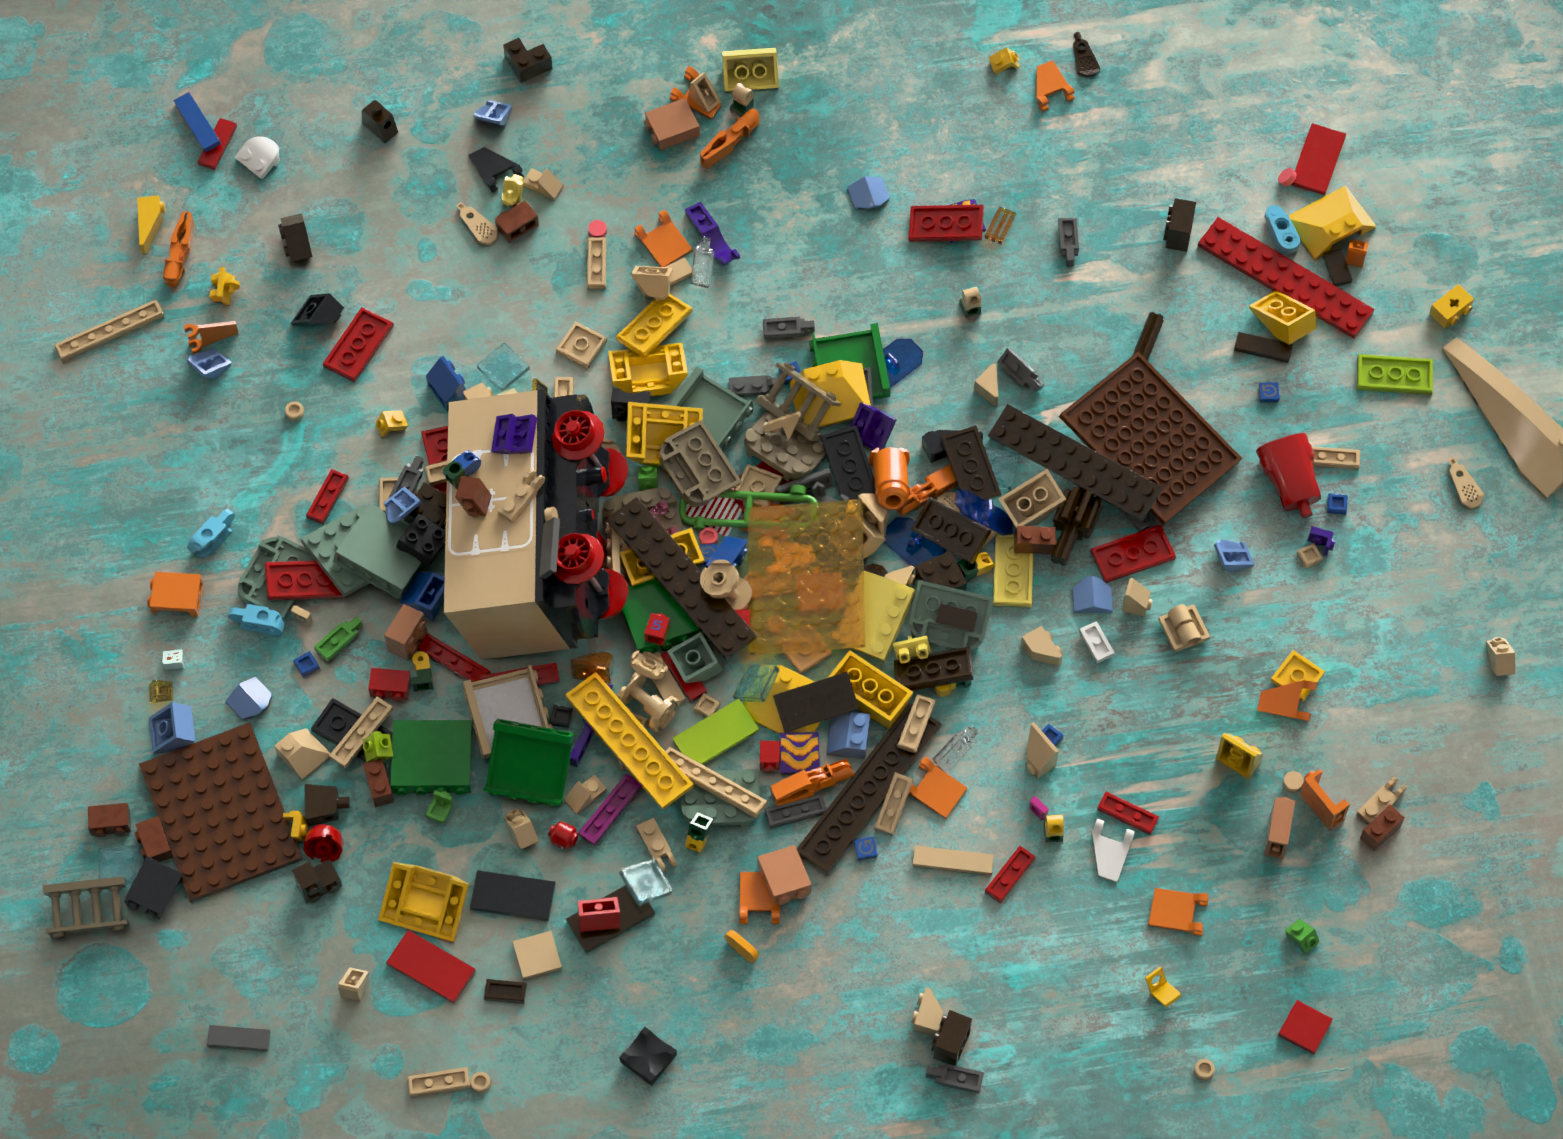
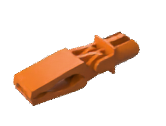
[700,109,760,169]
[163,211,194,288]
[895,465,957,517]
[770,758,854,806]

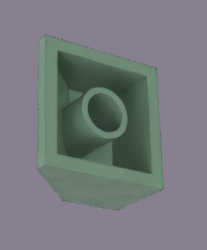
[667,632,723,683]

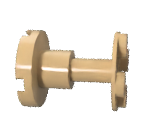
[700,560,752,610]
[618,672,680,732]

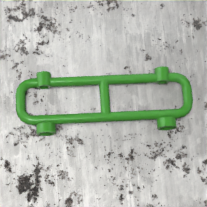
[679,485,819,536]

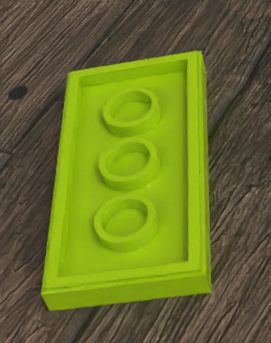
[1357,354,1433,395]
[672,699,760,765]

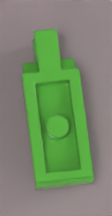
[314,616,363,663]

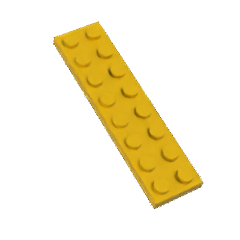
[565,672,694,810]

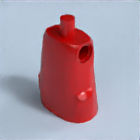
[1256,433,1321,518]

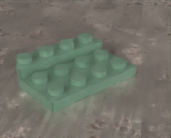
[238,535,315,620]
[909,580,994,650]
[681,769,760,828]

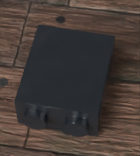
[124,856,183,920]

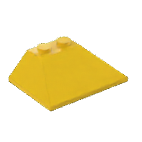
[1288,186,1376,260]
[608,343,688,396]
[790,360,871,428]
[626,402,703,466]
[743,665,821,734]
[378,862,469,942]

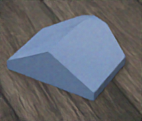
[473,100,512,126]
[847,176,889,209]
[187,348,232,380]
[384,487,422,524]
[1214,540,1255,573]
[1073,576,1113,613]
[225,677,272,720]

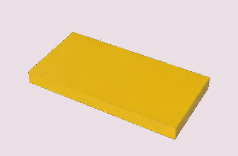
[616,294,693,358]

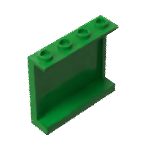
[809,323,891,399]
[622,579,705,654]
[483,718,574,807]
[391,720,473,795]

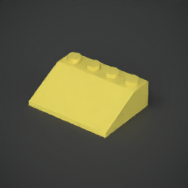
[833,570,916,663]

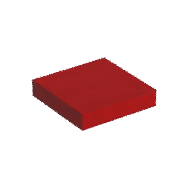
[1278,1000,1333,1055]

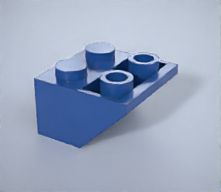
[426,356,466,412]
[705,536,748,568]
[399,572,445,620]

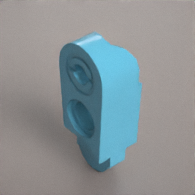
[1264,205,1300,255]
[187,509,235,557]
[228,604,285,636]

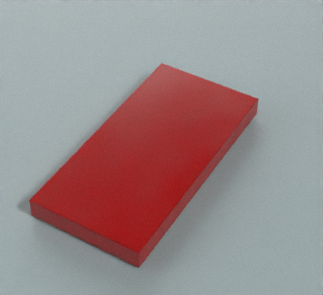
[1291,123,1346,195]
[908,204,984,242]
[323,307,394,383]
[421,426,448,495]
[1090,524,1176,583]
[264,561,344,600]
[386,930,476,1003]

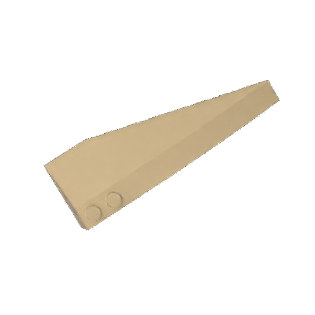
[1442,337,1563,499]

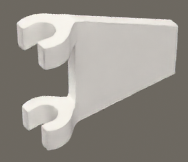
[1092,819,1135,883]

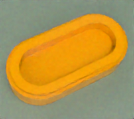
[724,930,759,963]

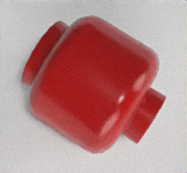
[548,821,579,850]

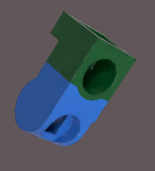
[442,450,481,489]

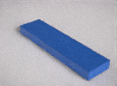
[173,92,221,153]

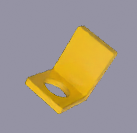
[1145,967,1182,1007]

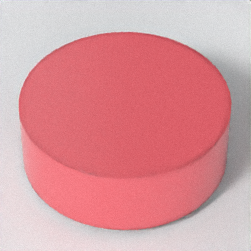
[1278,168,1296,187]
[588,220,607,238]
[699,527,718,545]

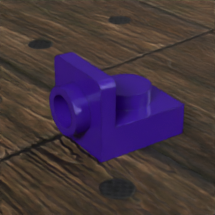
[1308,526,1336,556]

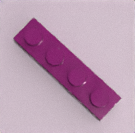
[578,774,642,846]

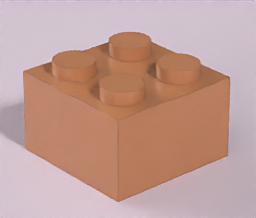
[384,604,428,661]

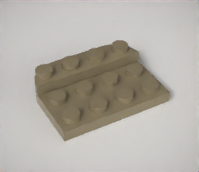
[744,410,826,481]
[658,420,742,507]
[602,488,684,552]

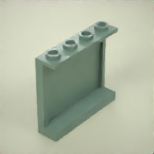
[668,367,754,450]
[333,504,422,599]

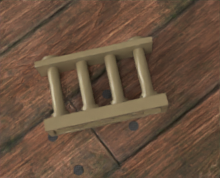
[755,362,842,442]
[43,876,129,938]

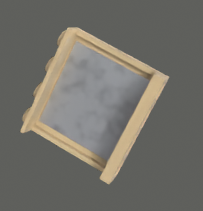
[462,665,553,760]

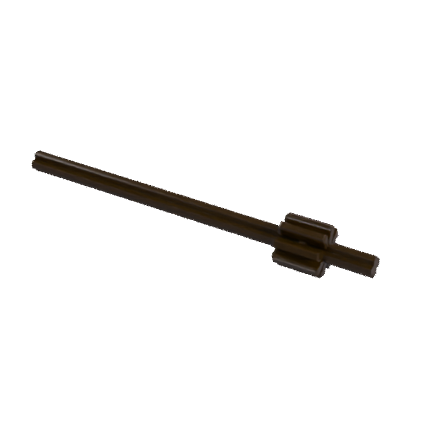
[1051,312,1164,566]

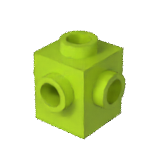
[363,731,393,762]

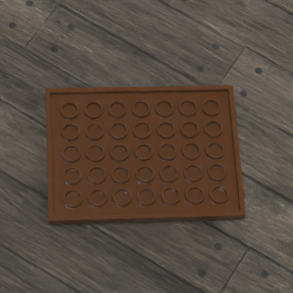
[1059,352,1242,525]
[139,722,303,903]

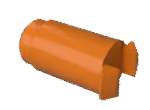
[868,447,910,510]

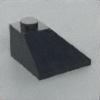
[291,293,344,326]

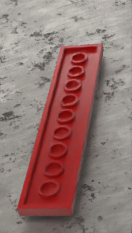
[1198,217,1375,339]

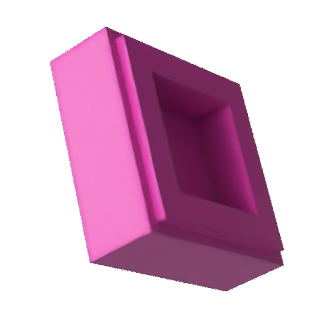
[1029,796,1049,821]

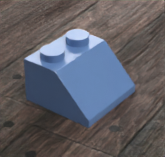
[149,702,195,754]
[826,712,870,759]

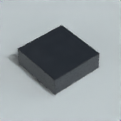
[549,705,573,728]

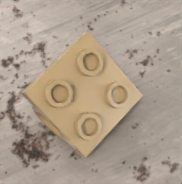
[1158,604,1210,653]

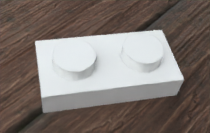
[1079,621,1115,663]

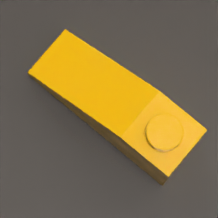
[137,195,165,254]

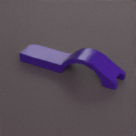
[685,202,740,266]
[570,684,613,767]

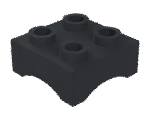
[611,388,650,421]
[396,514,446,567]
[619,1027,677,1086]

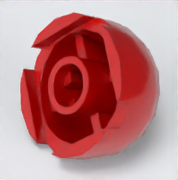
[303,824,344,862]

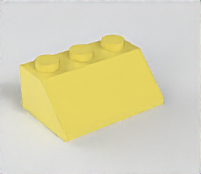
[722,48,779,92]

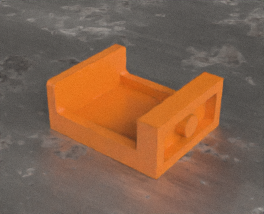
[147,572,203,617]
[1300,769,1350,830]

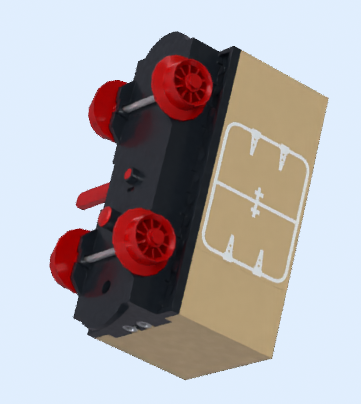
[444,389,628,660]

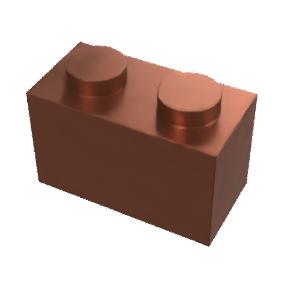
[495,200,539,243]
[455,476,492,517]
[1014,526,1056,554]
[363,759,394,808]
[88,803,131,837]
[1360,804,1405,852]
[134,816,173,862]

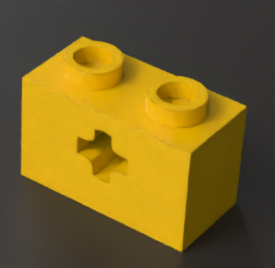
[1429,284,1474,329]

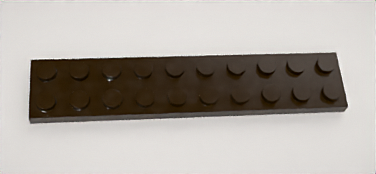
[988,404,1162,521]
[606,497,757,661]
[797,703,942,875]

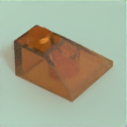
[570,651,614,684]

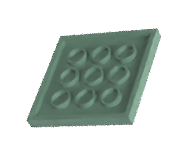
[301,504,369,597]

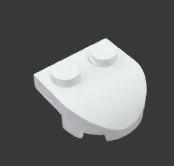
[235,137,280,180]

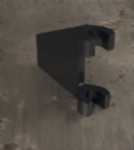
[468,147,524,193]

